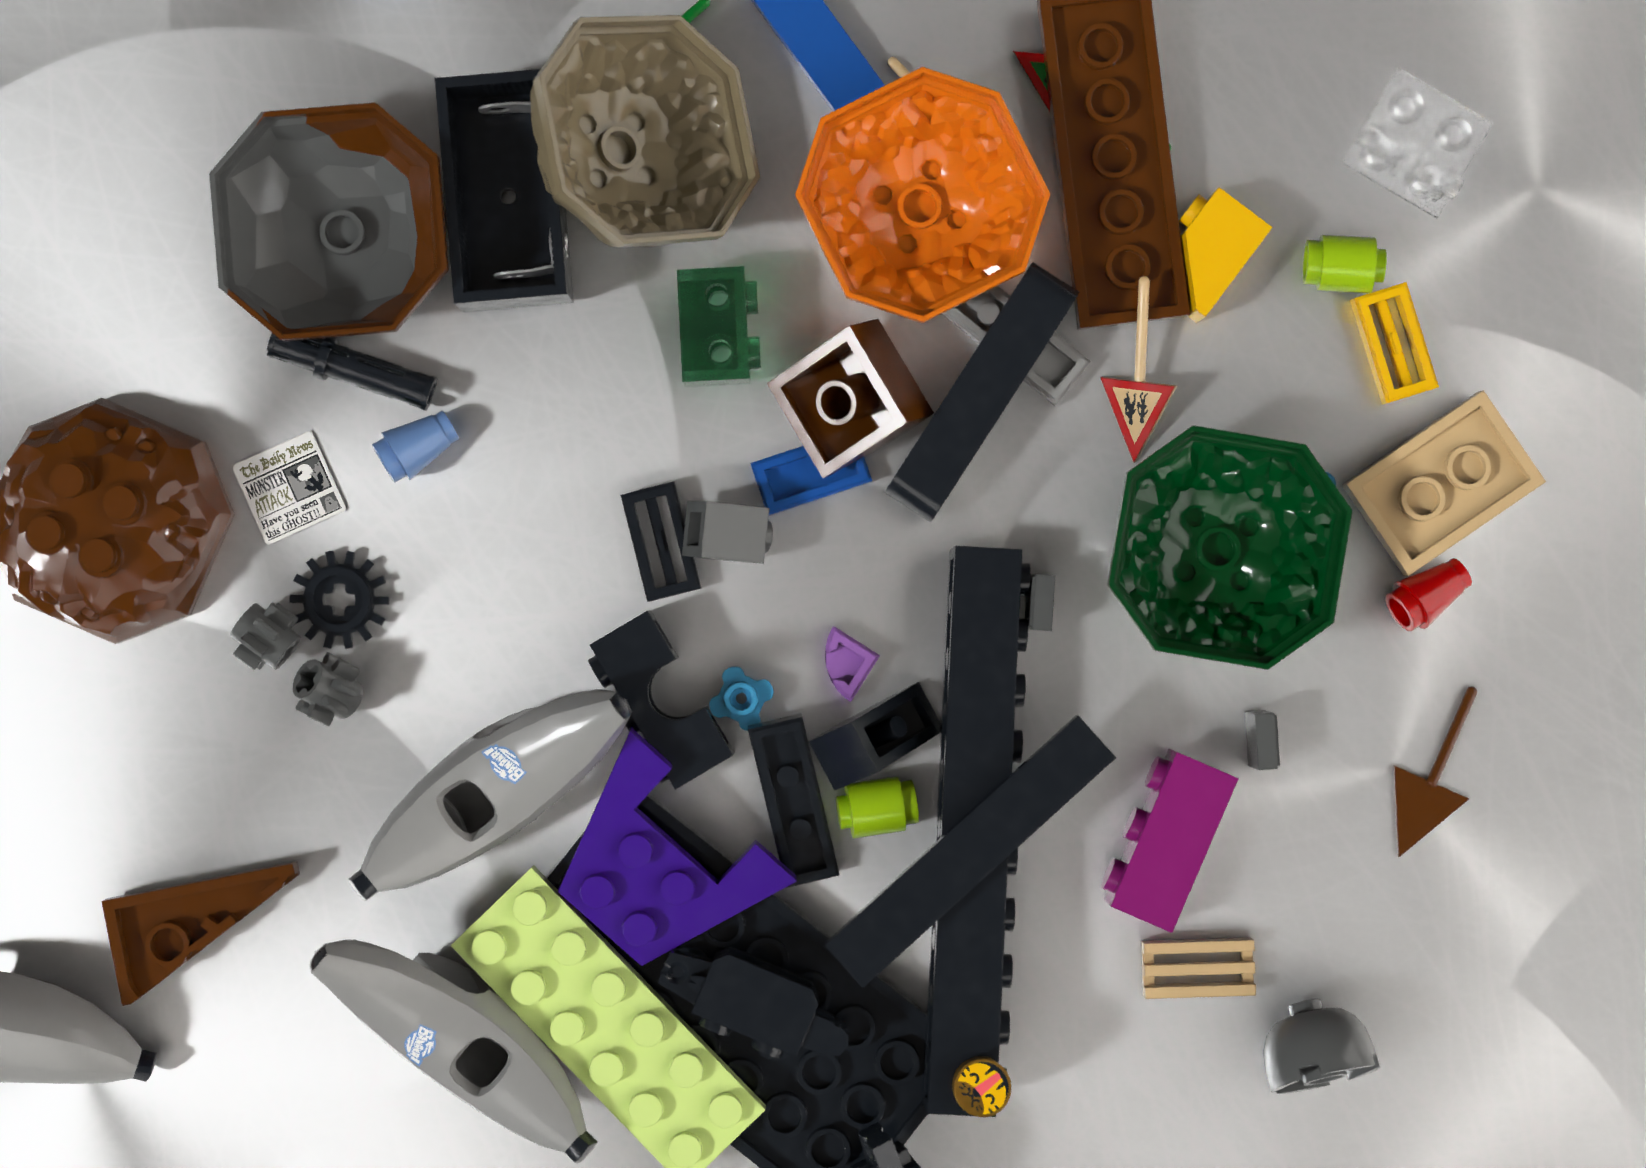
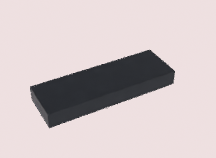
[748,713,840,888]

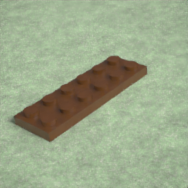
[1037,0,1190,330]

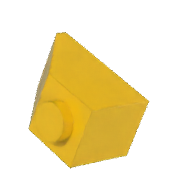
[1179,187,1273,323]

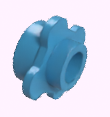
[709,666,773,731]

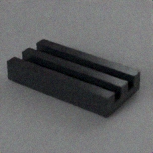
[621,482,702,602]

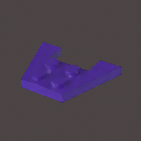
[558,728,797,966]

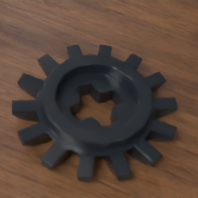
[289,550,390,649]

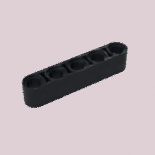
[885,262,1080,522]

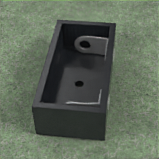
[434,69,574,312]

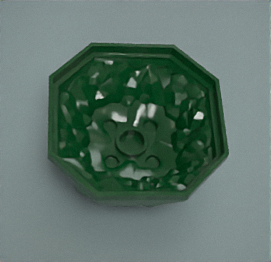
[1107,425,1353,670]

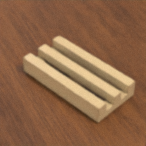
[1141,937,1256,999]

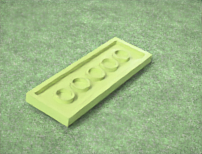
[451,865,766,1168]

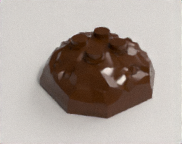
[0,398,235,644]

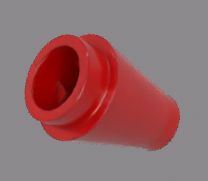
[1385,558,1472,631]

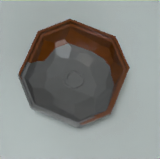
[209,102,449,341]

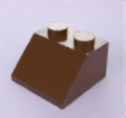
[767,319,934,478]

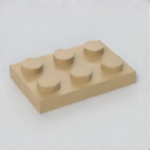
[1342,390,1546,576]

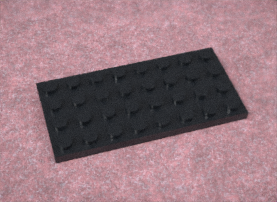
[547,794,928,1168]

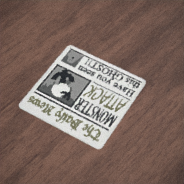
[232,431,346,545]

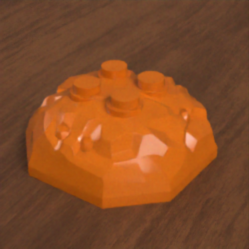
[795,67,1051,324]

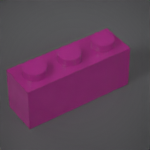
[1101,748,1239,933]

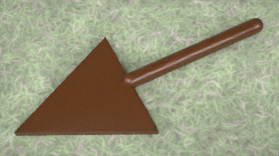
[1393,686,1478,857]

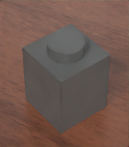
[682,501,773,564]

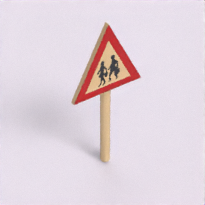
[1100,276,1177,463]

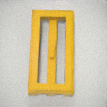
[1350,282,1439,405]

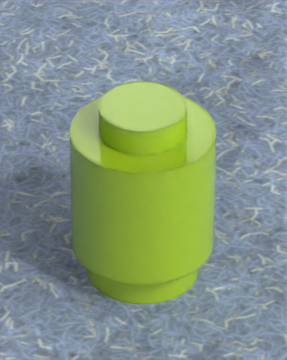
[1302,235,1387,293]
[836,776,919,839]

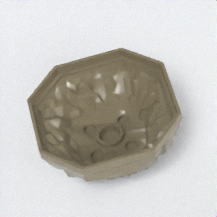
[530,15,760,248]

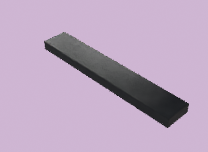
[824,715,1116,988]

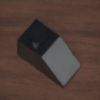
[809,682,941,791]

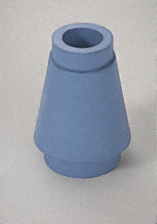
[372,411,459,483]

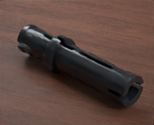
[267,333,438,411]

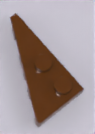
[101,861,300,1006]

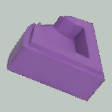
[825,626,880,702]

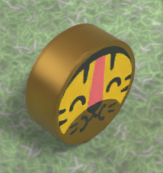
[952,1056,1011,1117]

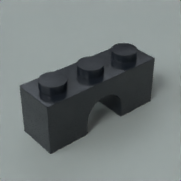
[588,610,735,790]

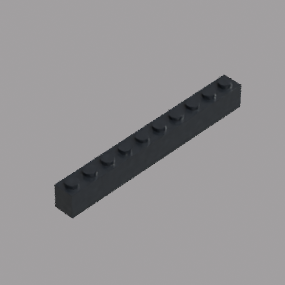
[923,546,1031,1117]

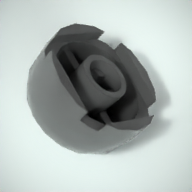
[1263,999,1380,1094]

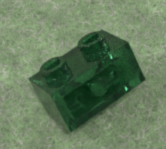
[677,266,761,387]

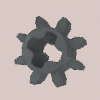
[230,602,301,670]
[293,652,363,726]

